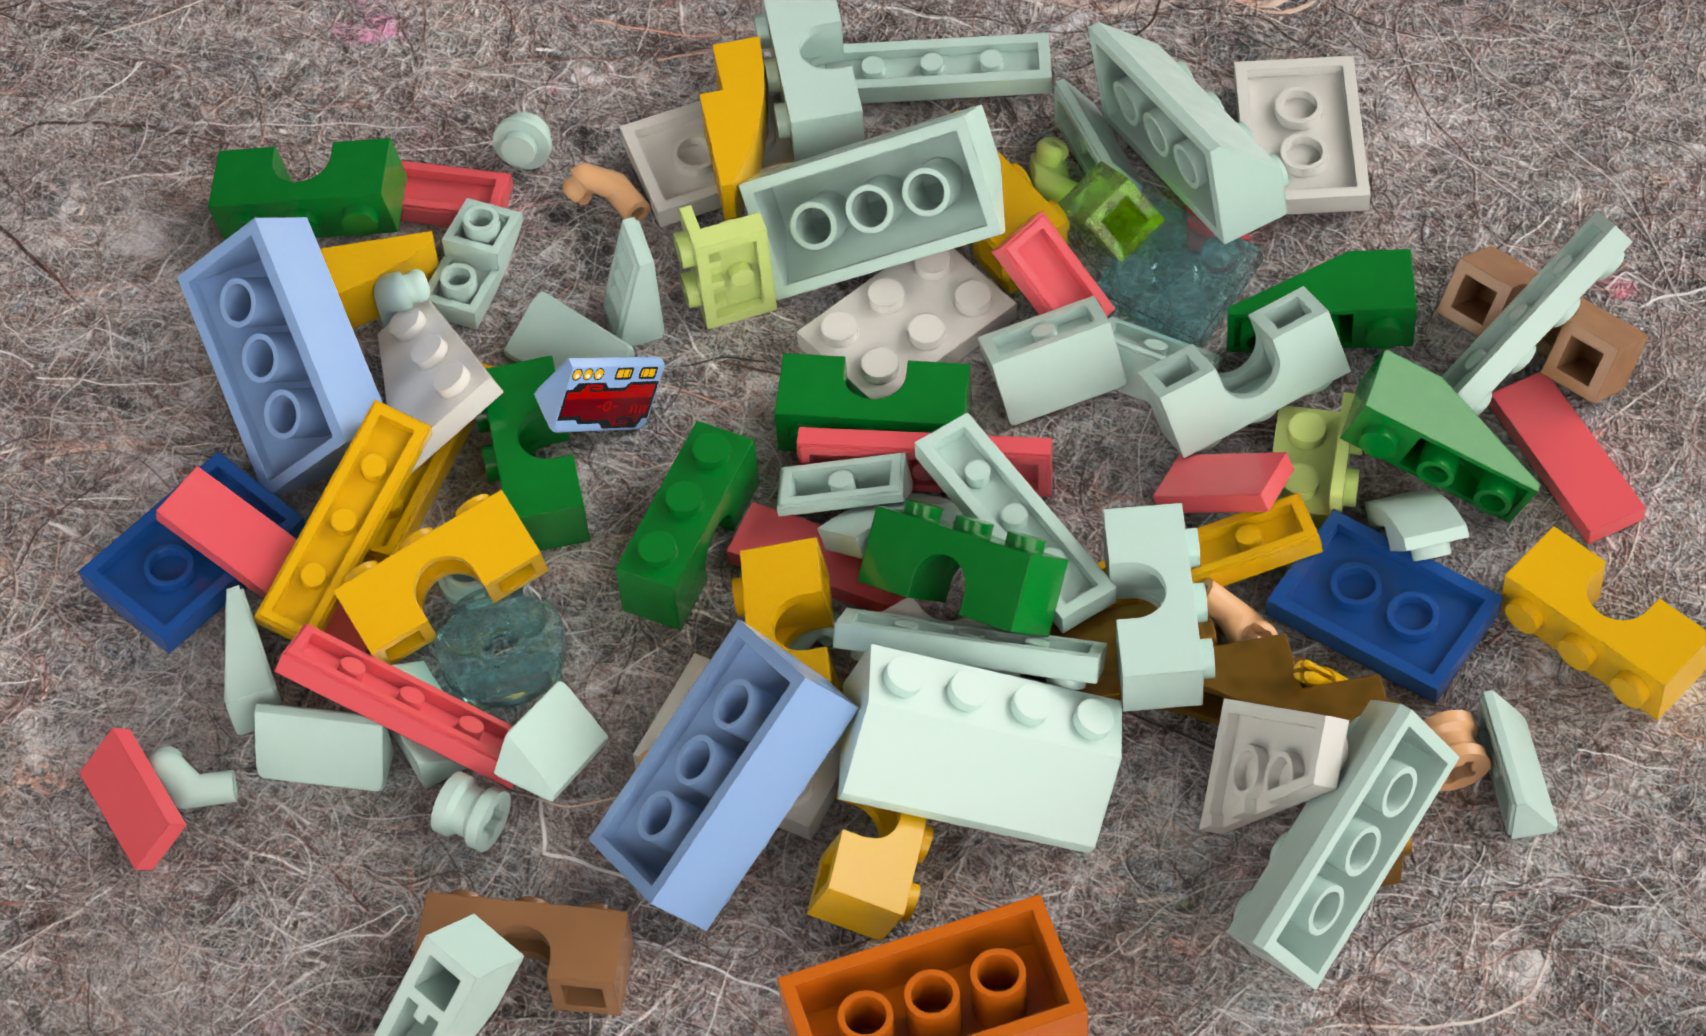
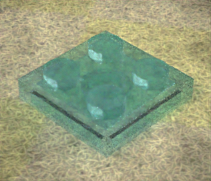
[1097,198,1263,349]

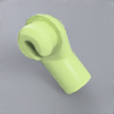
[1029,137,1096,218]

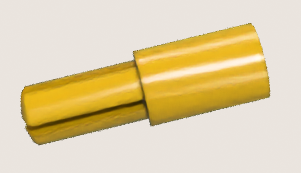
[1293,659,1349,687]

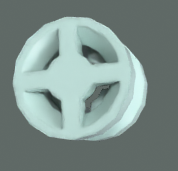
[431,771,511,853]

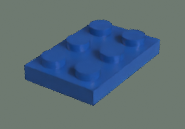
[79,451,306,654]
[1266,509,1503,704]

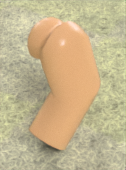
[562,162,651,222]
[1201,578,1278,643]

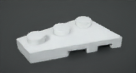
[377,299,504,473]
[1199,698,1349,834]

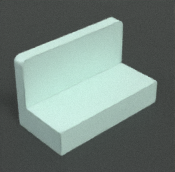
[977,296,1127,425]

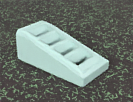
[603,217,665,346]
[224,585,283,735]

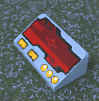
[534,356,665,433]

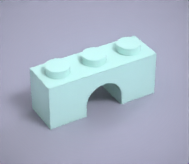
[753,0,865,162]
[1137,286,1351,458]
[1103,503,1215,712]

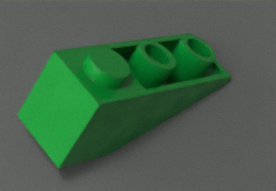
[1226,249,1417,353]
[1340,349,1540,523]

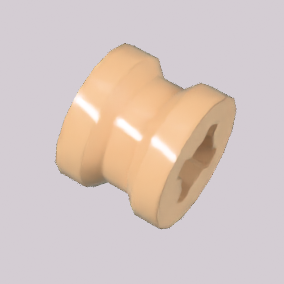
[1423,710,1491,791]

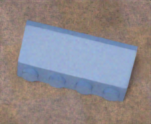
[177,217,383,496]
[588,619,859,931]

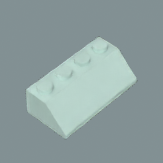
[1088,22,1289,245]
[739,104,1005,300]
[838,644,1122,854]
[1226,699,1460,990]

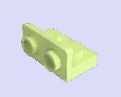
[673,205,777,330]
[1272,392,1363,529]

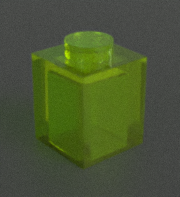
[1058,161,1165,263]

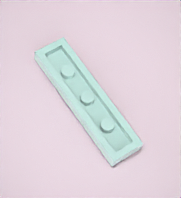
[817,33,1052,104]
[1441,210,1633,416]
[914,412,1117,633]
[833,608,1107,690]

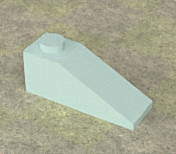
[374,914,524,1036]

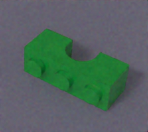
[208,138,407,240]
[774,353,972,453]
[475,355,591,551]
[615,421,760,631]
[857,499,1069,637]

